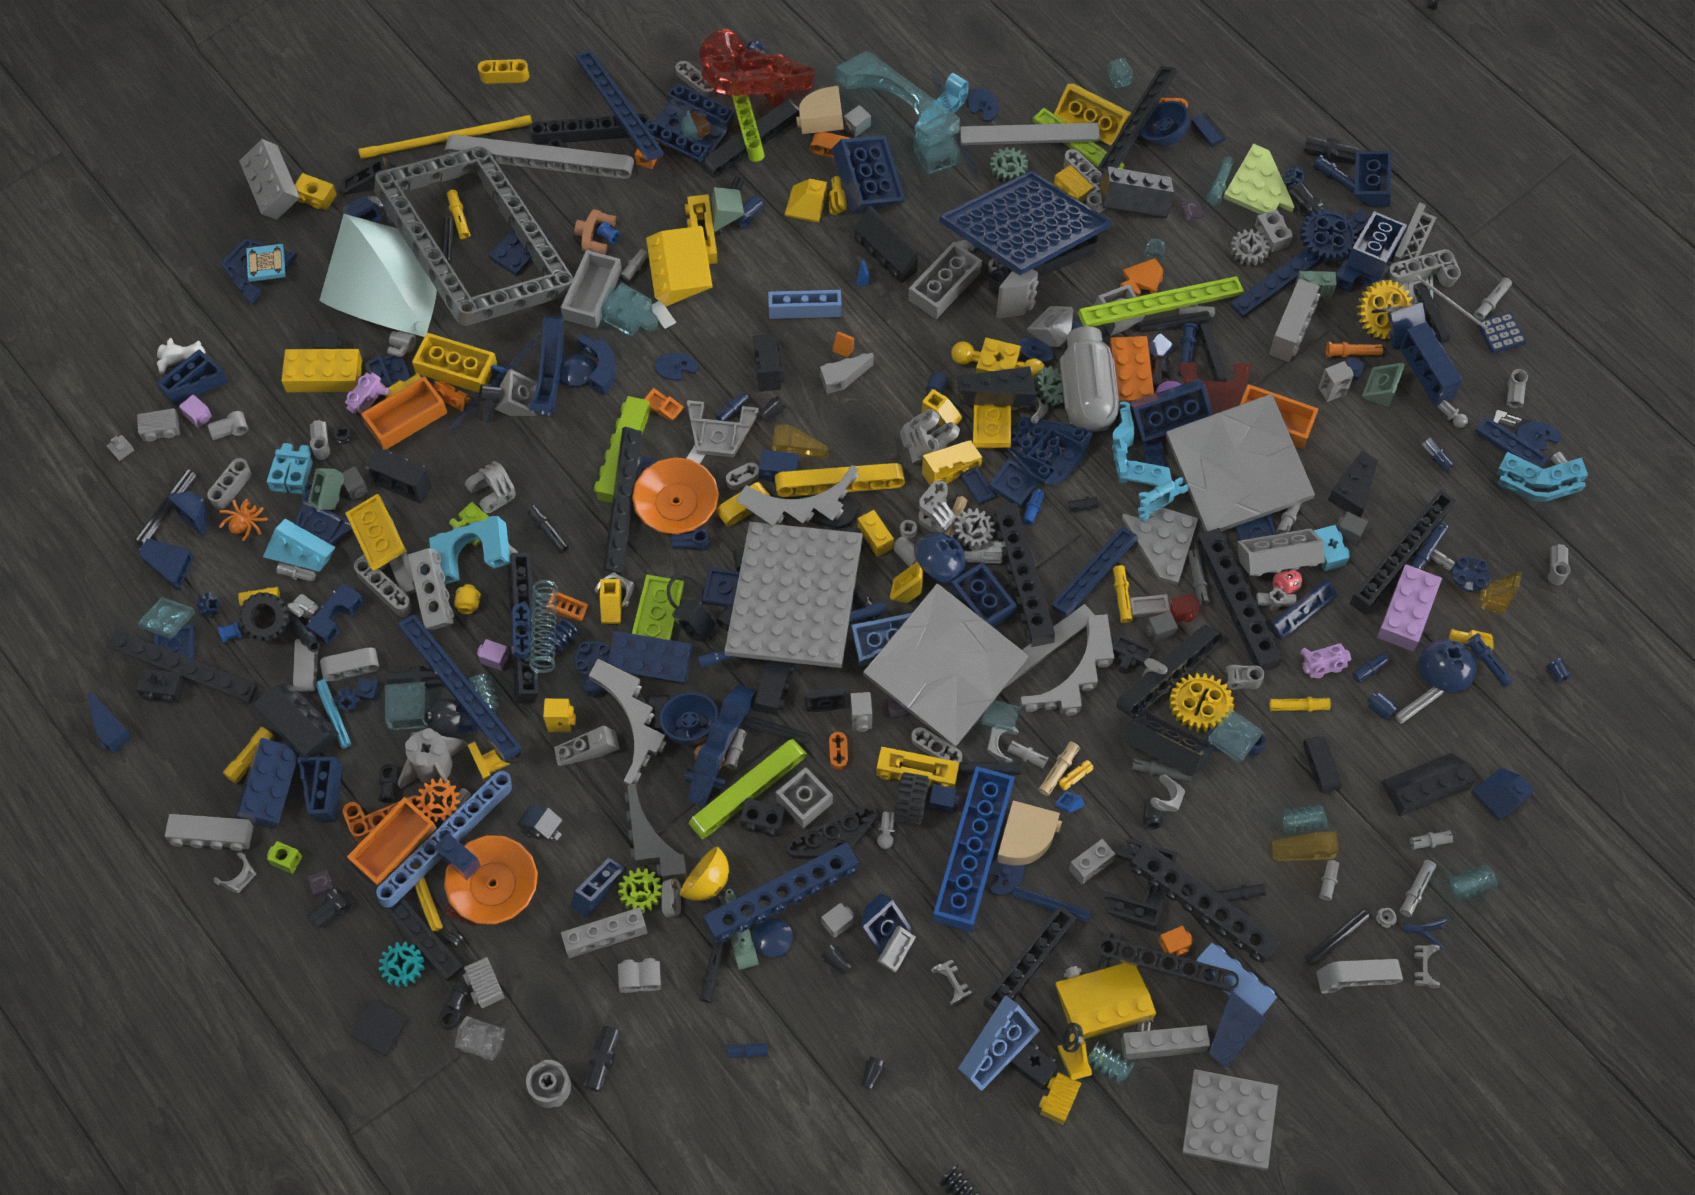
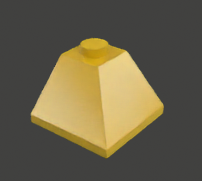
[785,179,827,223]

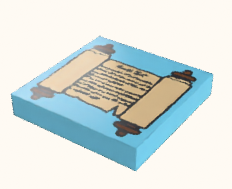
[246,244,285,282]

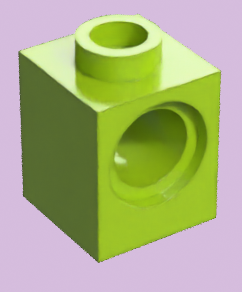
[267,841,302,874]

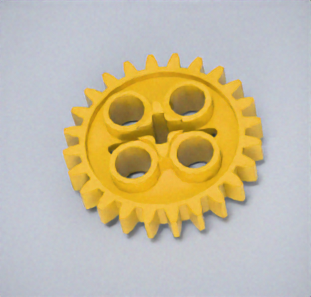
[1357,280,1412,339]
[1169,673,1234,732]

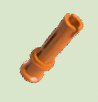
[1325,341,1383,358]

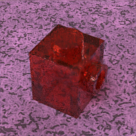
[1169,593,1200,623]

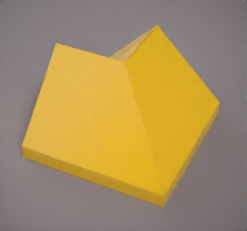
[890,562,924,604]

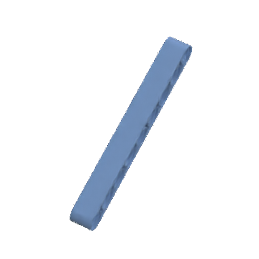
[376,771,512,908]

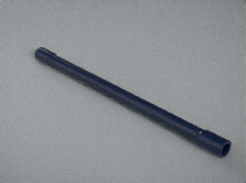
[698,601,886,668]

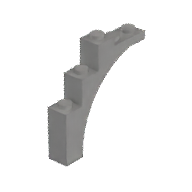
[736,465,859,526]
[1020,614,1114,716]
[589,659,667,786]

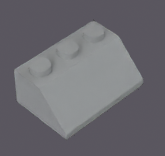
[996,269,1038,318]

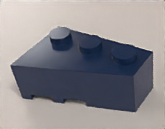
[156,349,228,405]
[1209,991,1266,1068]

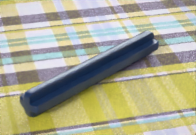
[1012,886,1090,923]

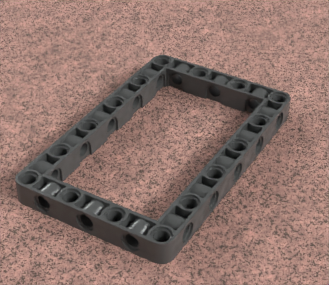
[374,146,573,326]

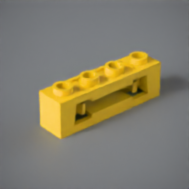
[685,194,718,264]
[876,747,959,788]

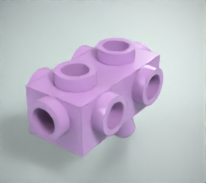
[345,372,389,414]
[1301,643,1351,678]

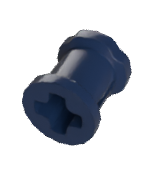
[1546,658,1572,683]

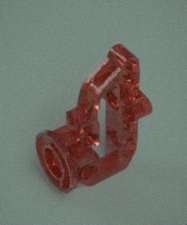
[699,29,816,106]

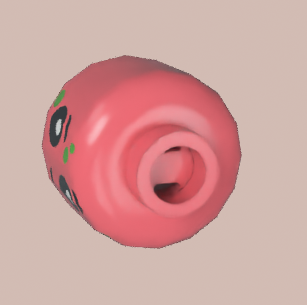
[1273,569,1302,594]

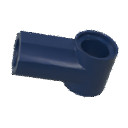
[732,196,764,229]
[672,528,710,551]

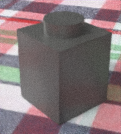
[343,466,369,500]
[1336,512,1368,545]
[1146,611,1178,643]

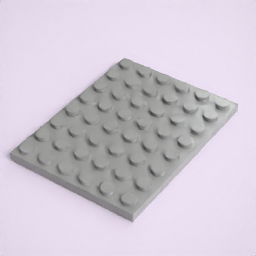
[725,522,863,668]

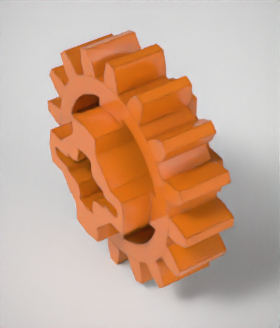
[416,778,460,822]

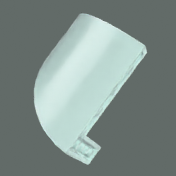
[319,214,437,337]

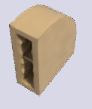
[797,86,844,134]
[997,801,1062,866]

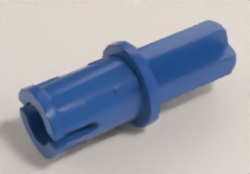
[1022,489,1044,525]

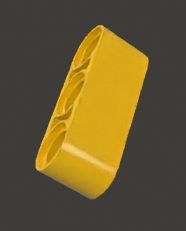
[478,59,530,84]
[716,482,770,527]

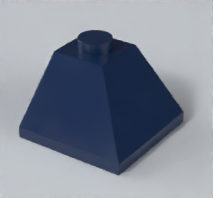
[168,491,207,536]
[1472,768,1534,821]
[861,893,912,955]

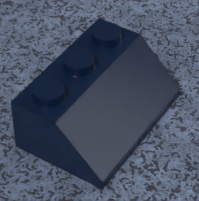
[1354,151,1392,207]

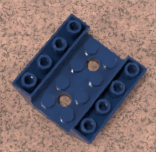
[645,82,736,162]

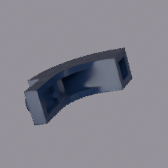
[577,334,616,396]

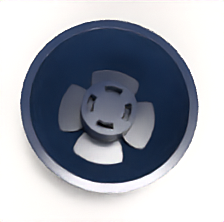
[1140,101,1190,147]
[914,533,966,584]
[1418,639,1477,692]
[660,692,718,746]

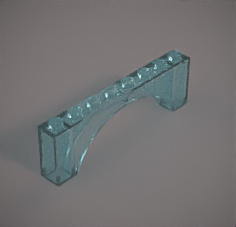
[836,51,960,149]

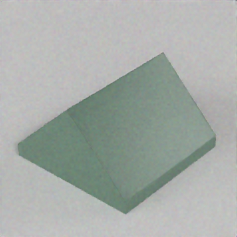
[710,187,744,231]
[1362,363,1405,407]

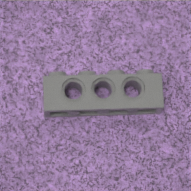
[408,548,454,630]
[561,907,647,958]

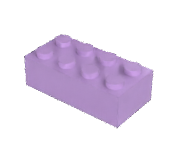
[1377,564,1442,652]

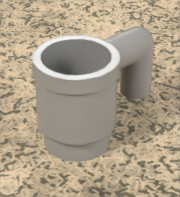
[387,331,416,357]
[287,594,320,619]

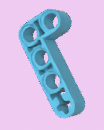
[914,73,968,140]

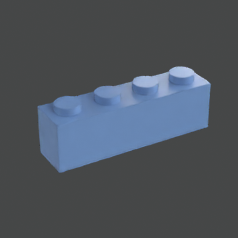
[768,290,841,319]
[1196,943,1277,1015]

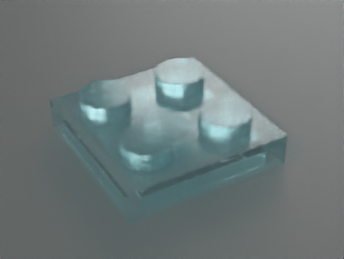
[138,597,195,639]
[1207,709,1264,763]

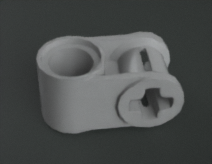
[1226,665,1264,690]

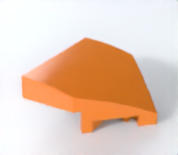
[1123,258,1163,294]

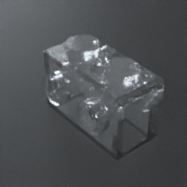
[455,1016,505,1060]

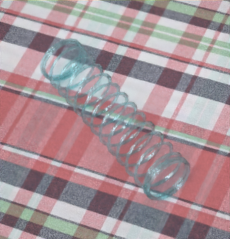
[529,580,558,673]

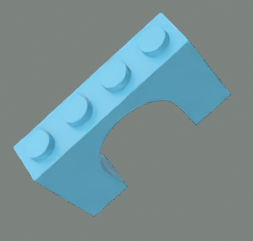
[429,516,511,585]

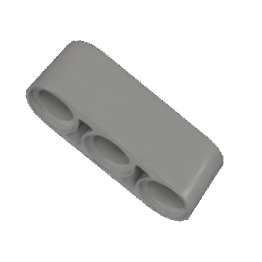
[207,458,252,510]
[293,639,318,692]
[320,648,379,681]

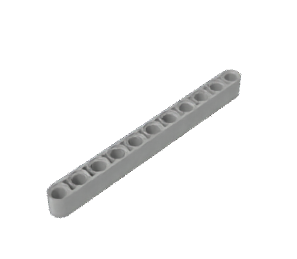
[444,135,634,179]

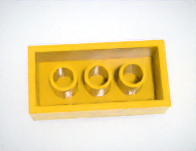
[412,333,497,393]
[282,349,363,392]

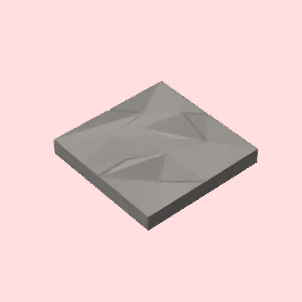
[1166,394,1315,532]
[863,584,1029,748]

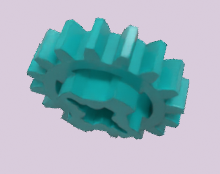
[379,942,425,988]

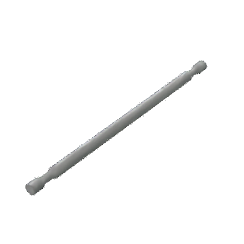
[1416,275,1488,330]

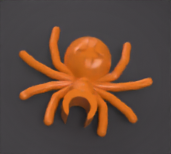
[219,499,268,541]

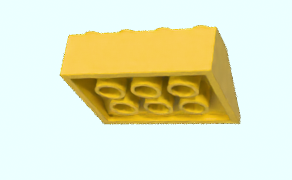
[646,226,712,307]
[1055,963,1156,1039]

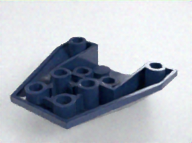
[1004,417,1092,485]

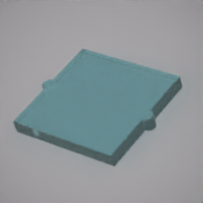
[982,700,1020,732]

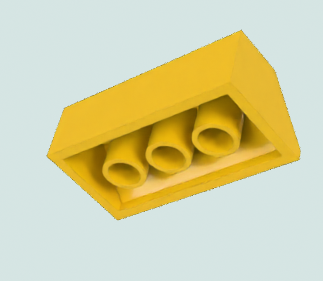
[1054,84,1131,146]

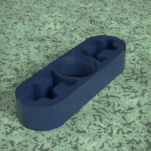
[511,603,531,659]

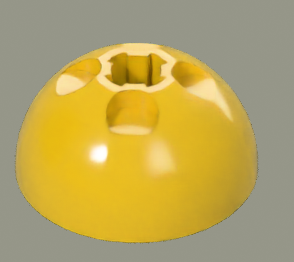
[679,846,729,901]

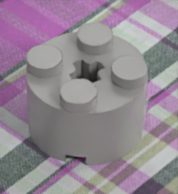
[526,1060,571,1108]

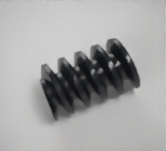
[939,1164,981,1195]

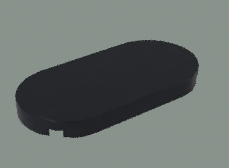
[783,494,857,529]

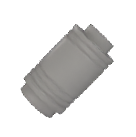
[893,536,917,567]

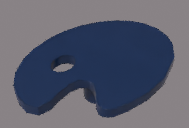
[968,88,998,122]
[655,353,698,381]
[1516,422,1561,451]
[989,859,1025,896]

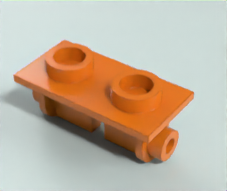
[434,381,471,412]

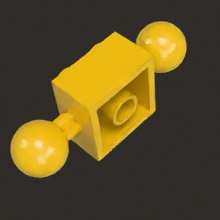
[951,338,1045,382]

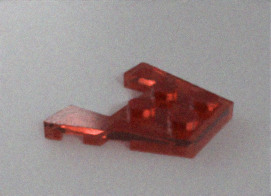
[1179,362,1251,415]

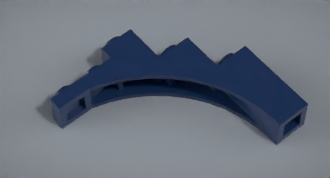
[529,316,564,415]
[687,684,756,807]

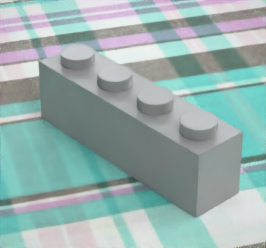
[164,814,254,851]
[1121,1025,1210,1060]

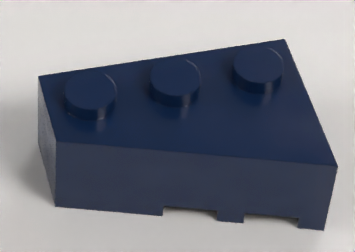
[297,757,343,822]

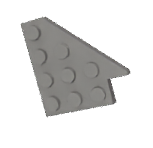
[1122,506,1198,586]

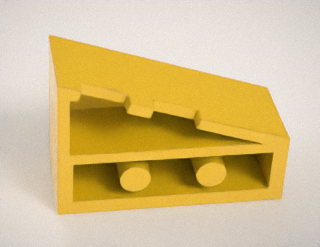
[922,440,982,486]

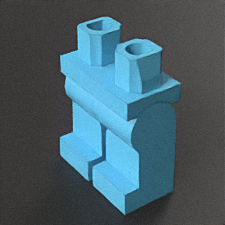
[267,443,313,495]

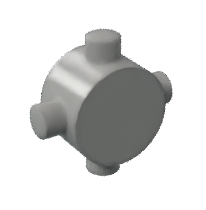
[1064,966,1082,979]

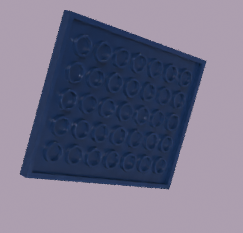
[939,171,1112,275]

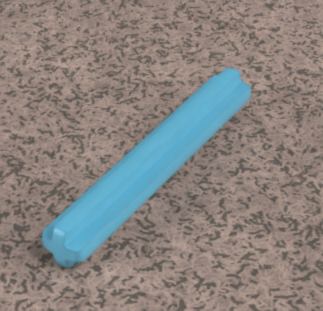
[315,679,351,749]

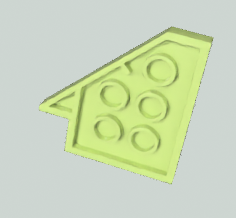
[1223,144,1294,214]

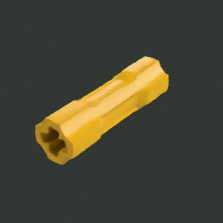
[223,727,275,784]

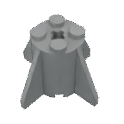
[397,728,468,793]

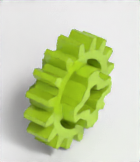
[618,868,662,913]

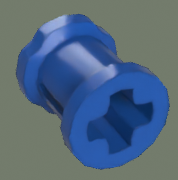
[597,222,621,245]
[218,621,243,643]

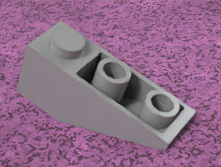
[820,353,874,394]
[554,726,620,766]

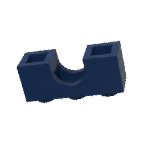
[1336,260,1394,305]
[306,583,365,646]

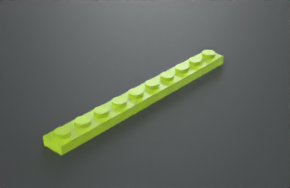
[1078,276,1244,327]

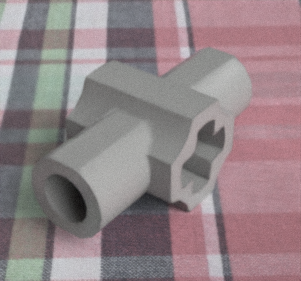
[1256,588,1296,611]

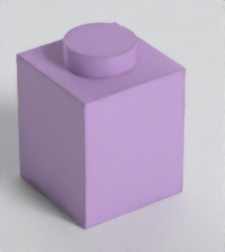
[179,395,212,428]
[477,639,510,671]

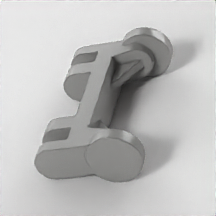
[1414,945,1440,988]
[931,960,972,1006]

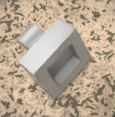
[107,435,134,461]

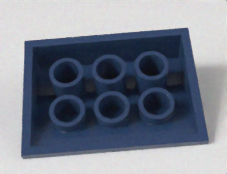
[831,136,905,213]

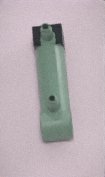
[718,887,759,970]

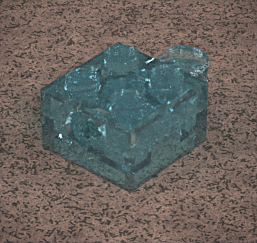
[601,282,658,336]

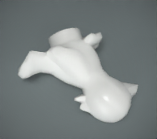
[157,338,205,375]

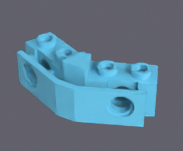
[1496,452,1588,502]

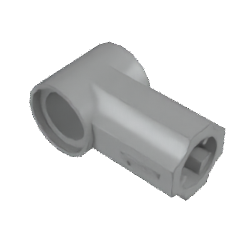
[1506,369,1528,409]
[208,411,248,440]
[310,420,330,460]
[1548,544,1570,585]

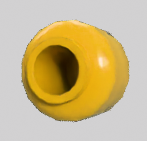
[454,584,481,614]

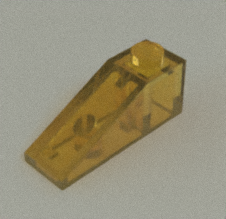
[772,424,828,459]
[1479,571,1522,614]
[1272,832,1339,861]

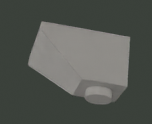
[1027,306,1073,347]
[495,369,537,416]

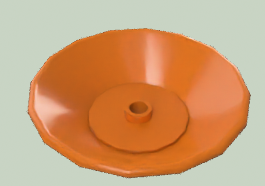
[632,457,719,534]
[444,836,538,924]

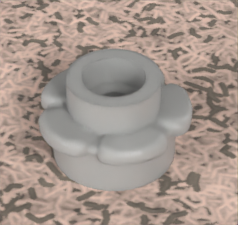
[1376,908,1397,928]

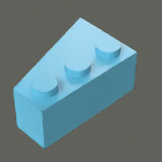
[263,519,335,571]

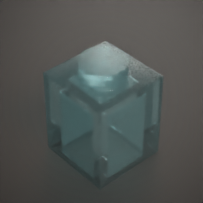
[1107,57,1133,89]

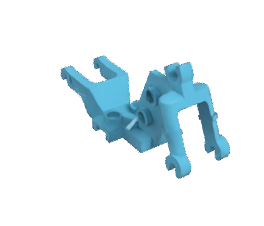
[1112,401,1188,521]

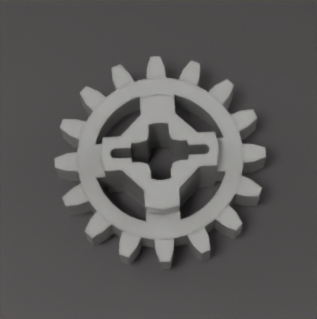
[1230,229,1270,266]
[953,508,995,549]

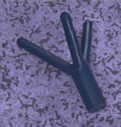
[1403,918,1448,949]

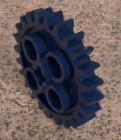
[1300,208,1359,263]

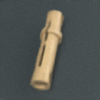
[1038,741,1080,796]

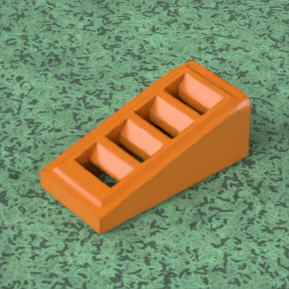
[545,590,588,622]

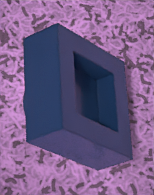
[1345,357,1365,381]
[355,678,379,701]

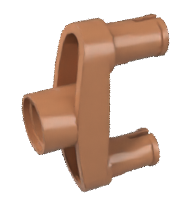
[574,209,616,255]

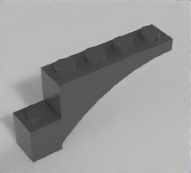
[624,784,687,881]

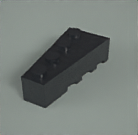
[957,366,1036,409]

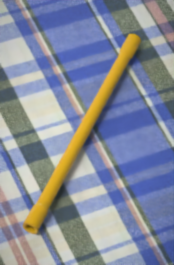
[359,115,532,159]

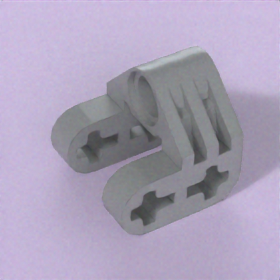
[907,409,960,459]
[465,461,516,513]
[918,480,956,533]

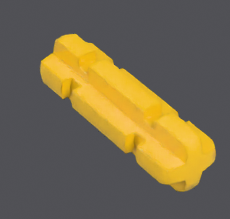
[1059,760,1093,790]

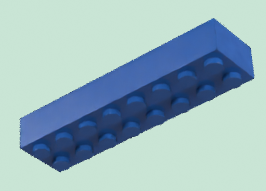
[933,766,1015,932]

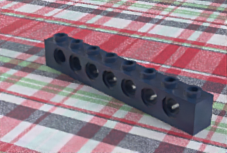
[703,842,859,943]

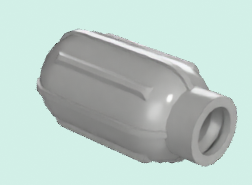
[1060,326,1120,432]

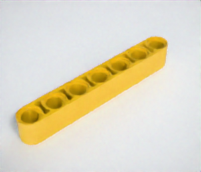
[775,463,905,497]

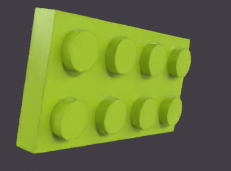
[632,575,684,640]

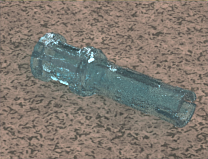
[1206,157,1234,205]

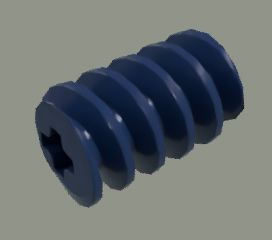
[537,619,580,661]

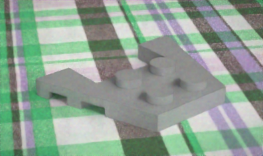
[687,400,759,458]

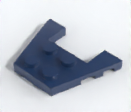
[221,238,297,304]
[295,481,359,546]

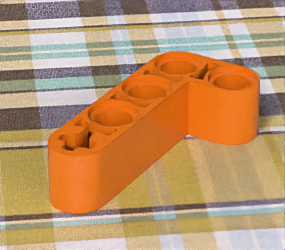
[343,795,427,843]

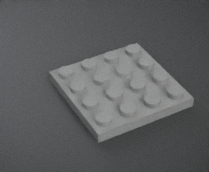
[1182,1069,1278,1171]

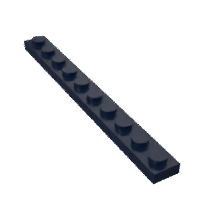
[575,50,663,162]
[1230,209,1370,319]
[398,614,522,761]

